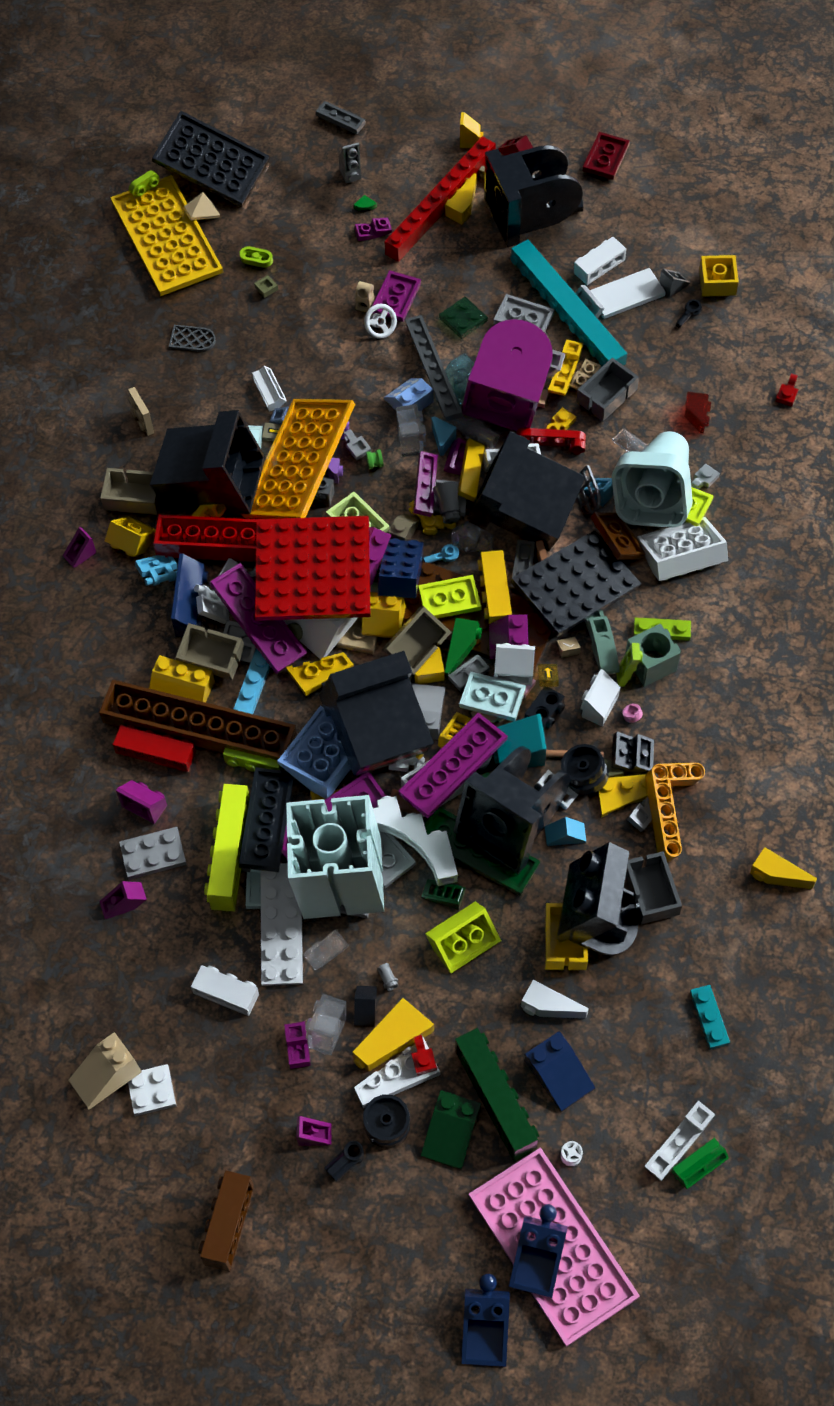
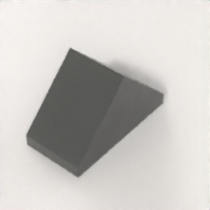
[659,268,690,297]

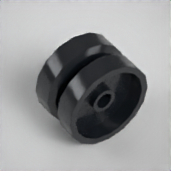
[561,744,609,795]
[363,1094,410,1148]

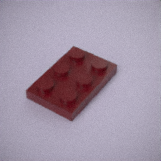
[582,132,630,180]

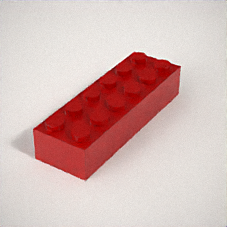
[153,515,257,562]

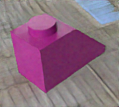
[99,881,147,919]

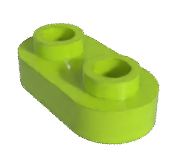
[129,170,160,197]
[240,246,273,268]

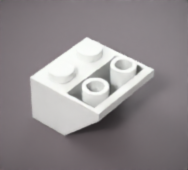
[494,643,535,685]
[580,669,620,727]

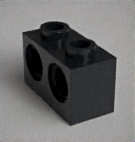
[524,685,566,732]

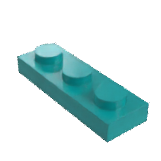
[690,985,730,1050]

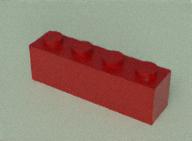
[113,725,196,772]

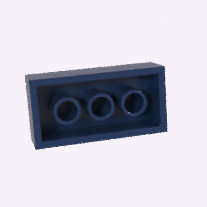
[378,538,424,599]

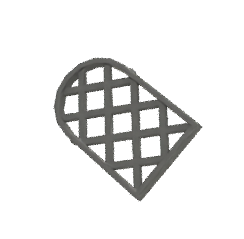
[169,325,216,352]

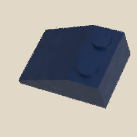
[524,1031,595,1112]

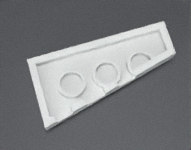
[354,1036,440,1108]

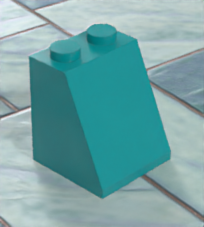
[493,714,547,768]

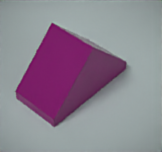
[62,527,96,567]
[296,1116,332,1146]

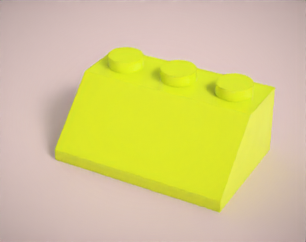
[425,901,501,973]

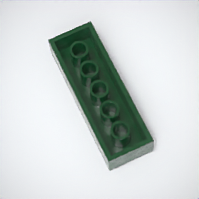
[455,1028,539,1162]

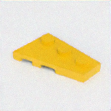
[286,652,354,696]
[598,774,658,818]

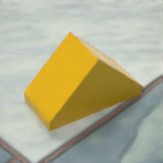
[415,647,444,684]

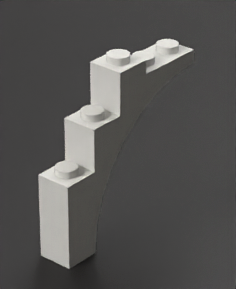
[372,796,458,886]

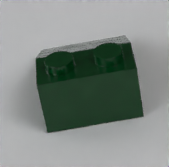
[421,1090,481,1170]

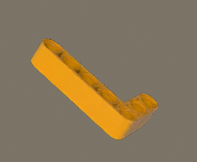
[645,763,705,863]

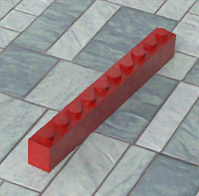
[385,136,496,262]

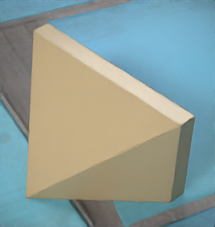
[183,192,220,220]

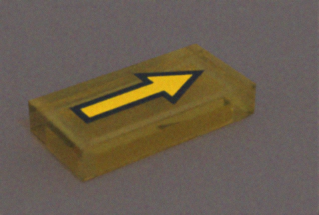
[538,664,559,687]

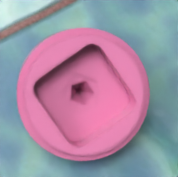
[622,704,643,723]

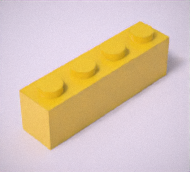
[477,550,512,624]

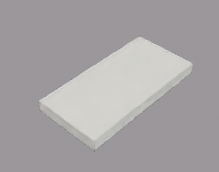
[590,268,666,319]

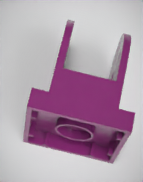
[461,319,553,431]

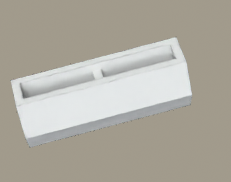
[252,366,287,412]

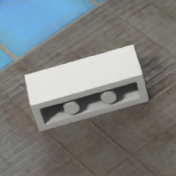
[574,237,627,285]
[191,965,259,1016]

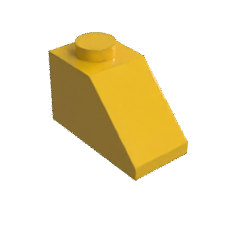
[460,112,484,149]

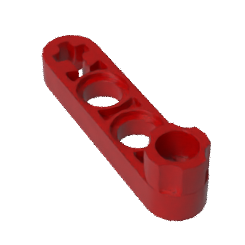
[516,428,586,455]

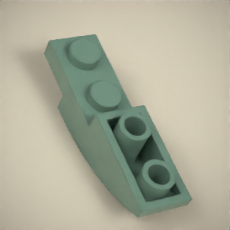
[585,610,620,674]

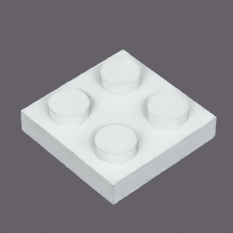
[128,1064,176,1116]

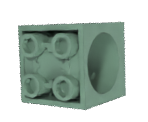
[625,623,681,687]

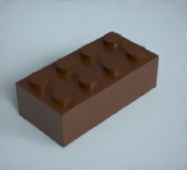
[198,1170,254,1272]

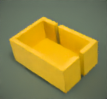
[545,903,588,970]

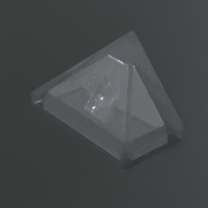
[612,428,648,452]

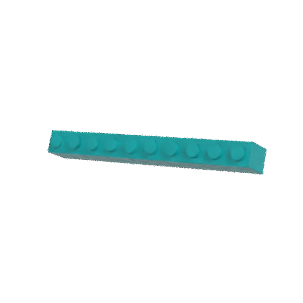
[510,239,628,367]

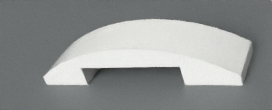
[644,1101,715,1181]

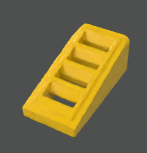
[438,712,472,748]

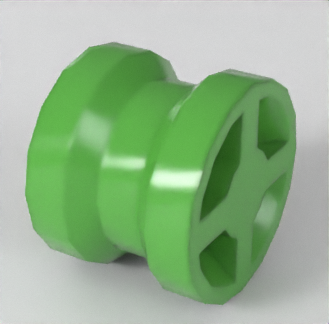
[366,449,384,469]

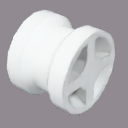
[560,1141,583,1167]

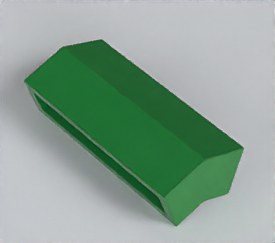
[671,1137,729,1189]

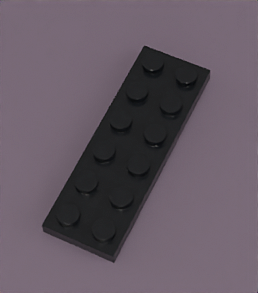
[239,767,294,872]

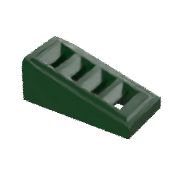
[421,879,466,910]

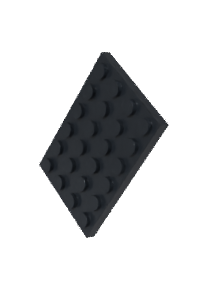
[152,110,269,207]
[510,530,642,637]

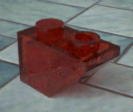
[684,392,711,434]

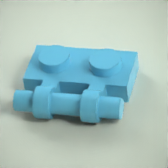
[135,555,177,586]

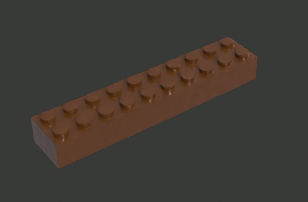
[99,679,297,768]

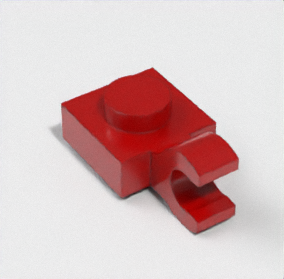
[775,373,799,407]
[411,1035,437,1076]

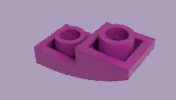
[354,218,392,241]

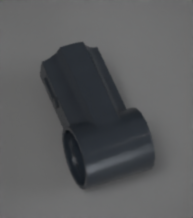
[324,1141,365,1182]

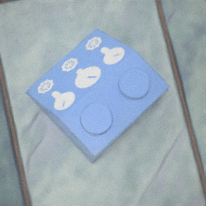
[384,378,434,421]

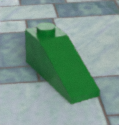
[444,618,482,677]

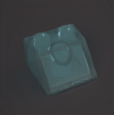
[445,353,474,405]

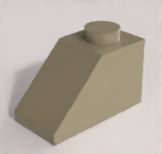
[388,513,420,541]

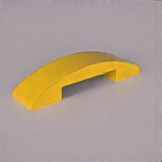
[548,339,583,396]

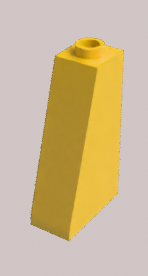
[353,998,434,1071]

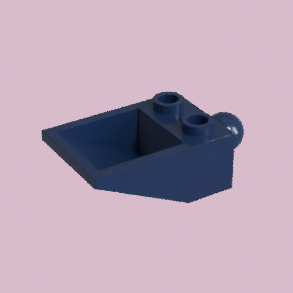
[509,1204,568,1298]
[461,1274,510,1367]

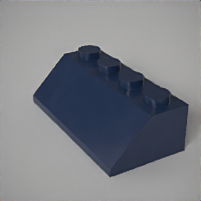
[171,554,208,637]

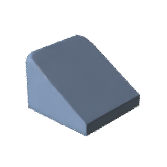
[269,407,289,424]

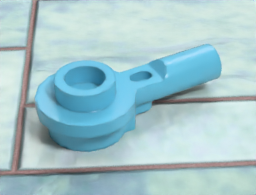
[423,544,459,563]

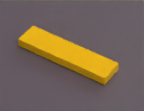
[458,438,485,502]

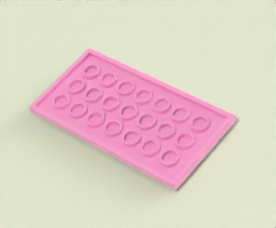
[469,1147,640,1347]

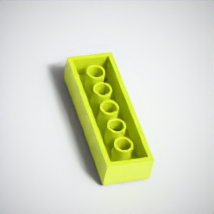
[204,784,250,912]

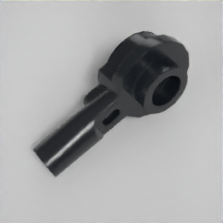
[675,299,702,328]

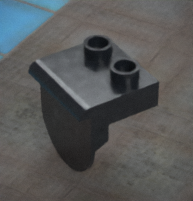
[556,842,638,955]

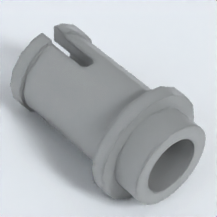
[377,963,399,991]

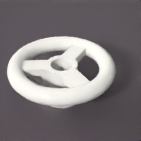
[364,304,397,339]

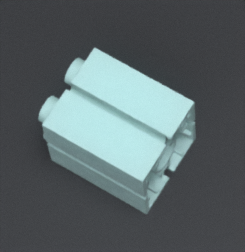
[286,795,384,919]

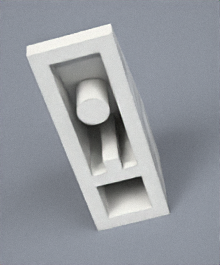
[521,980,589,1018]

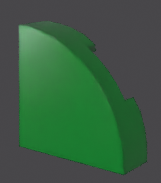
[354,195,377,211]

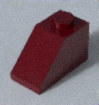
[498,135,533,155]

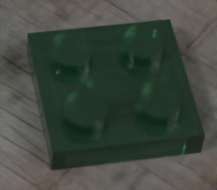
[439,296,488,339]

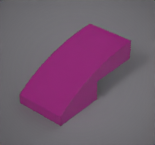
[284,1021,311,1069]

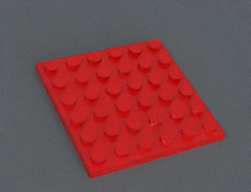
[255,516,371,621]

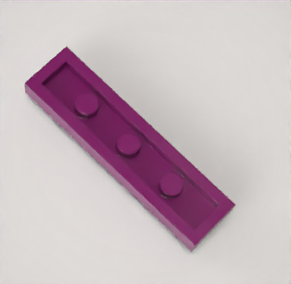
[413,451,438,517]

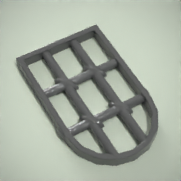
[576,465,601,515]

